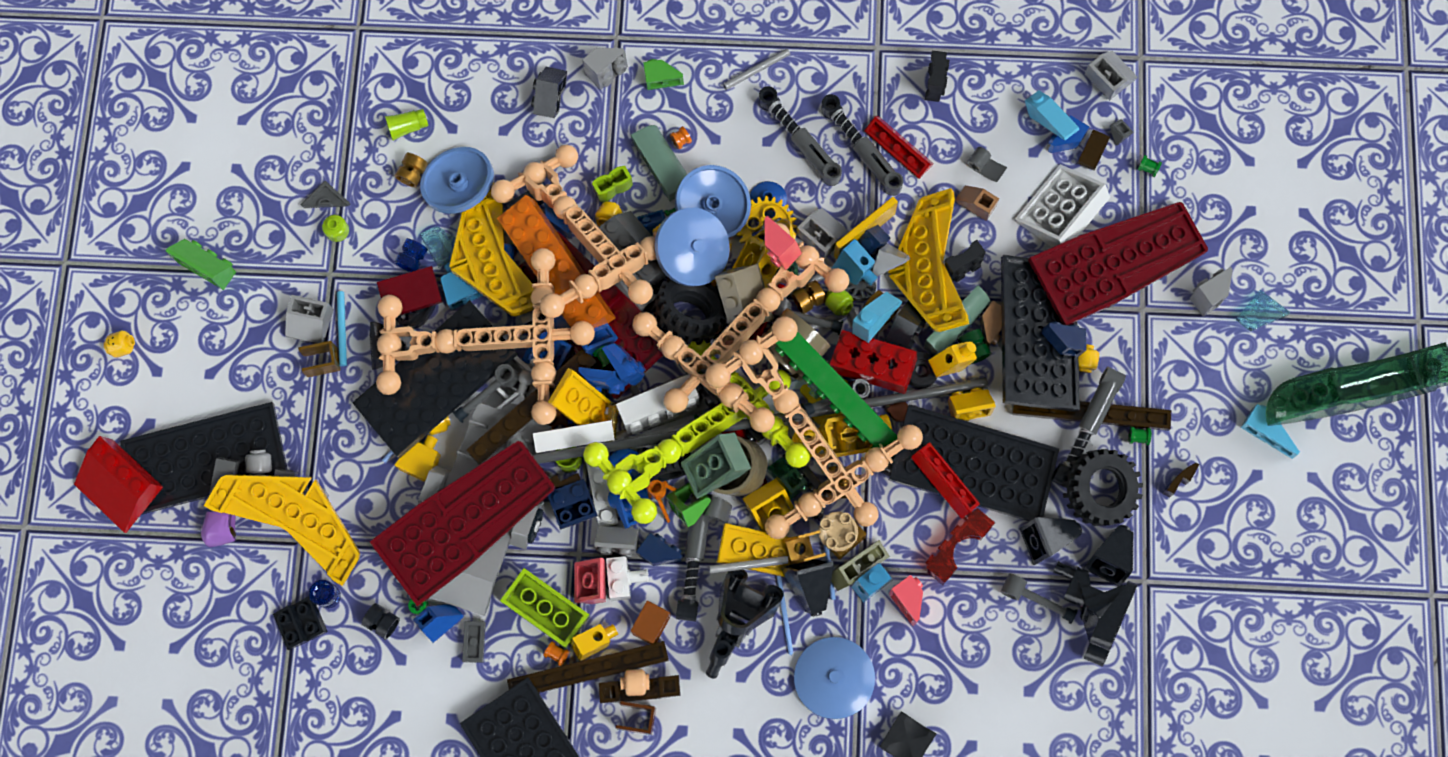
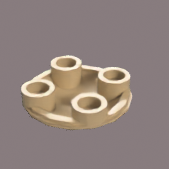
[818,511,858,551]

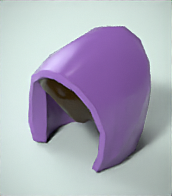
[201,512,236,547]

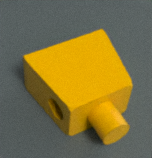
[928,342,977,378]
[394,435,441,482]
[571,624,618,661]

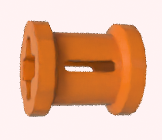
[543,641,570,666]

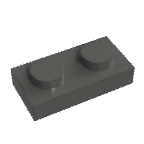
[462,621,486,663]

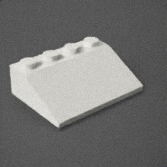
[1015,164,1110,247]

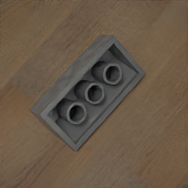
[599,211,667,288]

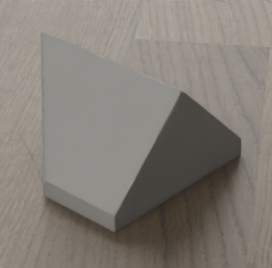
[872,243,910,276]

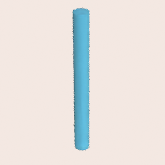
[337,291,347,366]

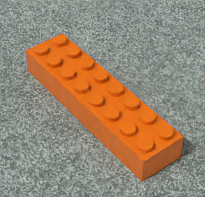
[497,195,616,328]

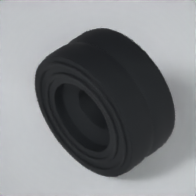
[909,352,937,389]

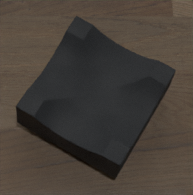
[925,50,950,102]
[944,240,986,282]
[879,711,936,757]

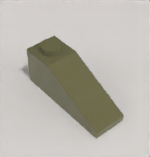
[831,540,890,591]

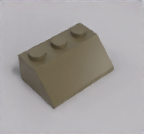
[715,263,774,331]

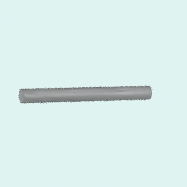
[723,48,790,90]
[709,556,788,574]

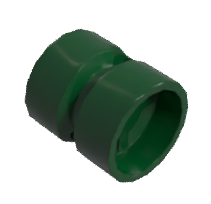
[958,329,992,365]

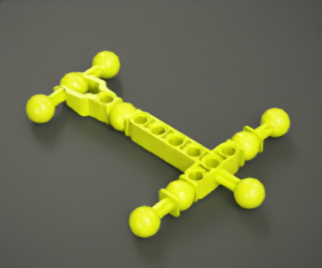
[583,340,811,524]

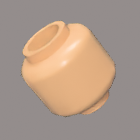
[620,669,649,696]

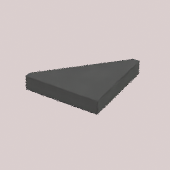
[300,181,351,209]

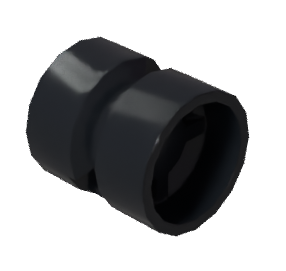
[361,603,400,640]

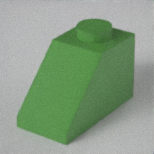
[643,59,684,90]

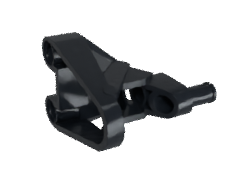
[1053,561,1138,667]
[706,570,784,679]

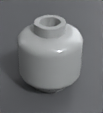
[245,450,272,475]

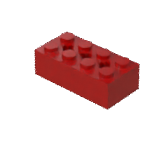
[830,330,917,394]

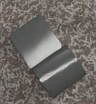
[967,147,1007,182]
[704,496,732,524]

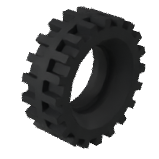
[652,277,727,345]
[1062,449,1143,526]

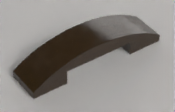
[599,675,681,704]

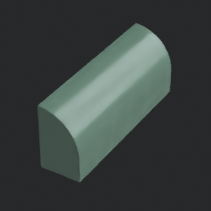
[631,125,687,201]
[924,285,990,357]

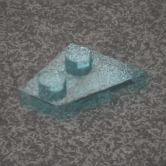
[420,226,456,268]
[1236,290,1290,331]

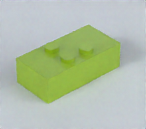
[500,568,590,649]

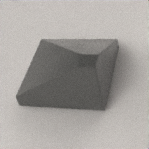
[1110,119,1134,145]

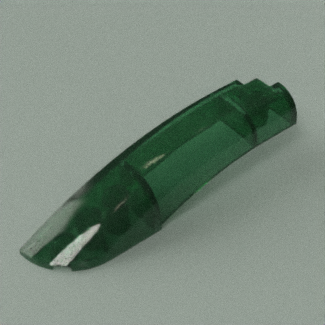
[1265,342,1448,426]

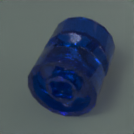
[394,238,428,272]
[309,580,341,609]

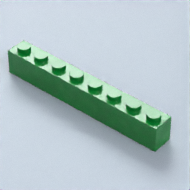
[774,332,897,449]

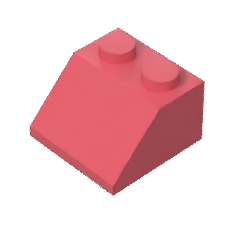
[764,216,802,270]
[574,558,606,604]
[889,575,923,626]

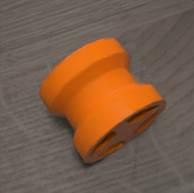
[670,126,692,150]

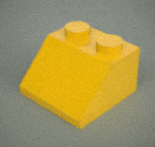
[948,388,996,421]
[742,478,794,532]

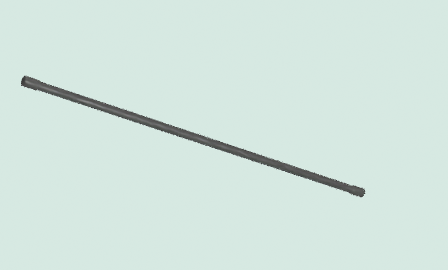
[533,377,988,464]

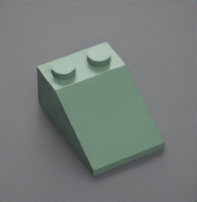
[681,433,751,498]

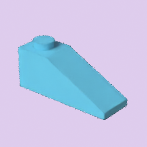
[1025,90,1079,140]
[852,292,902,343]
[1240,404,1300,459]

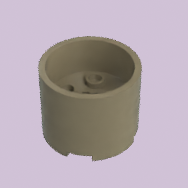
[762,308,831,382]
[706,436,768,497]

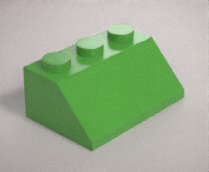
[166,239,236,291]

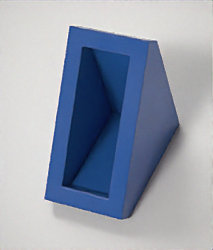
[581,323,618,356]

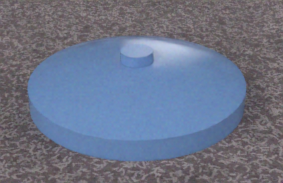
[420,147,494,214]
[675,165,751,238]
[655,208,730,286]
[794,637,875,719]

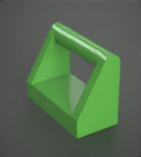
[666,483,711,527]

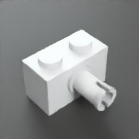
[606,556,649,601]

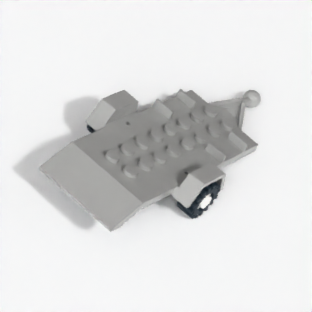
[418,370,552,616]

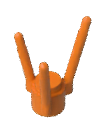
[646,480,677,523]

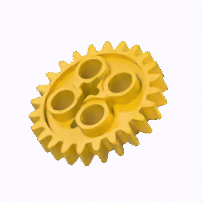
[737,196,797,244]

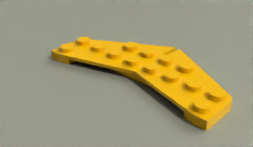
[449,182,534,316]
[888,188,969,332]
[204,474,360,586]

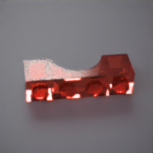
[925,508,995,585]

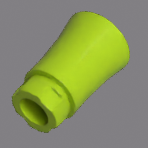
[384,109,429,141]

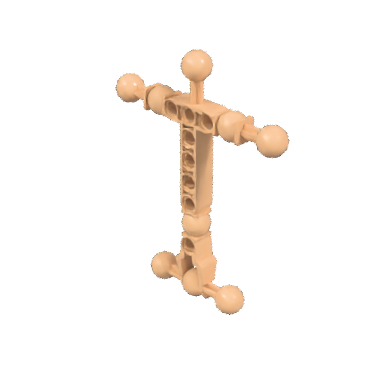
[491,144,657,318]
[632,223,850,433]
[376,248,595,425]
[705,316,923,539]

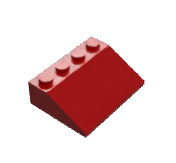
[74,436,163,533]

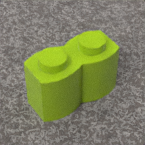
[592,166,633,202]

